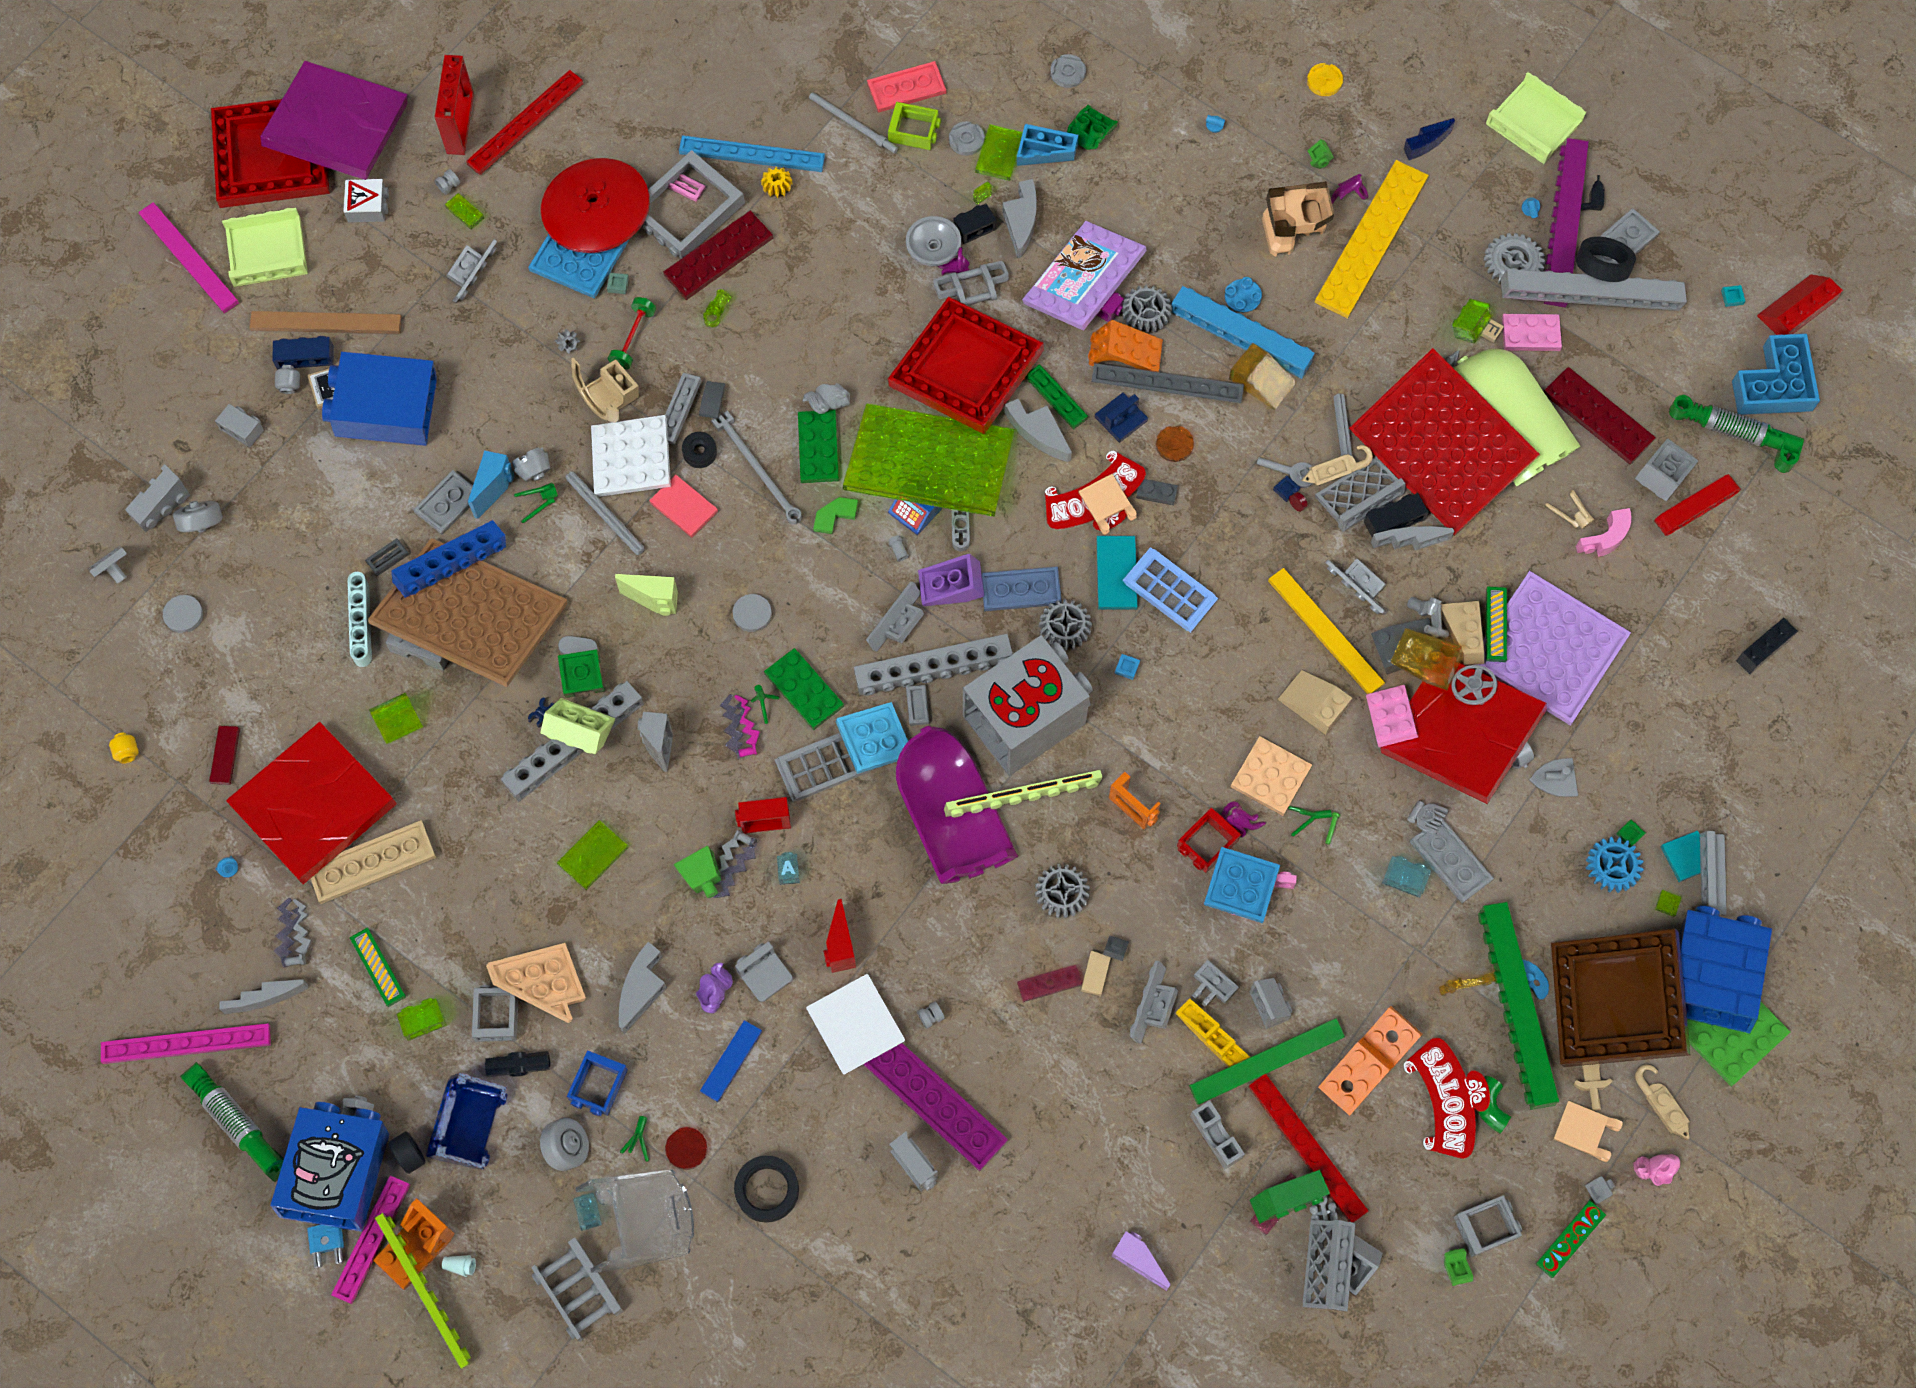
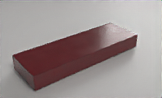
[209,726,240,785]

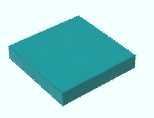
[1660,831,1701,882]

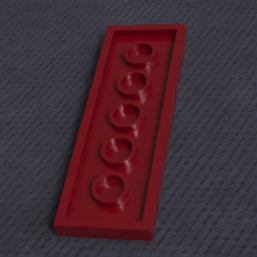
[663,210,774,300]
[1543,367,1656,465]

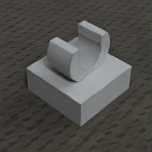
[1585,1176,1615,1204]

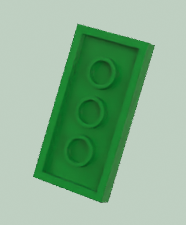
[798,410,839,483]
[764,648,844,731]

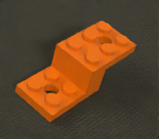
[1318,1006,1423,1116]

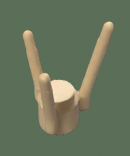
[1545,490,1594,529]

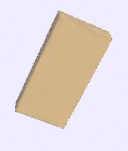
[1081,951,1111,996]

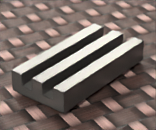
[365,538,409,576]

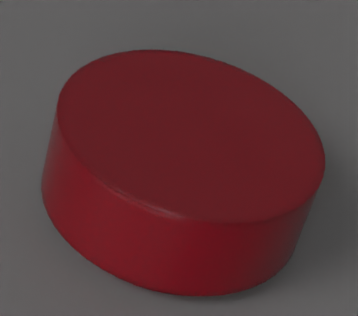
[1289,492,1308,512]

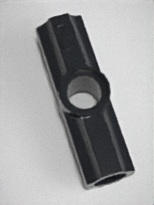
[485,1051,551,1077]

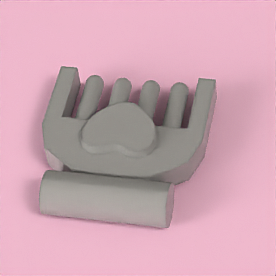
[1407,801,1448,835]

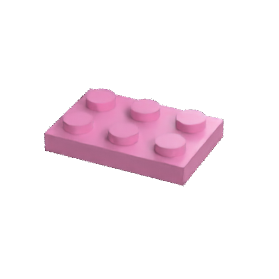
[1502,314,1562,351]
[1366,685,1418,747]

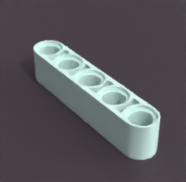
[348,572,372,667]

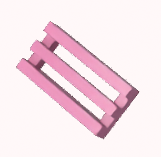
[668,174,706,202]

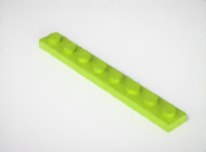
[375,1213,471,1369]

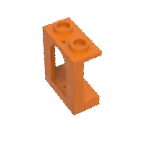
[1109,772,1161,829]

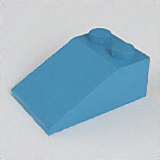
[468,450,514,519]

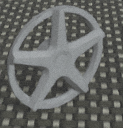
[1451,665,1497,705]

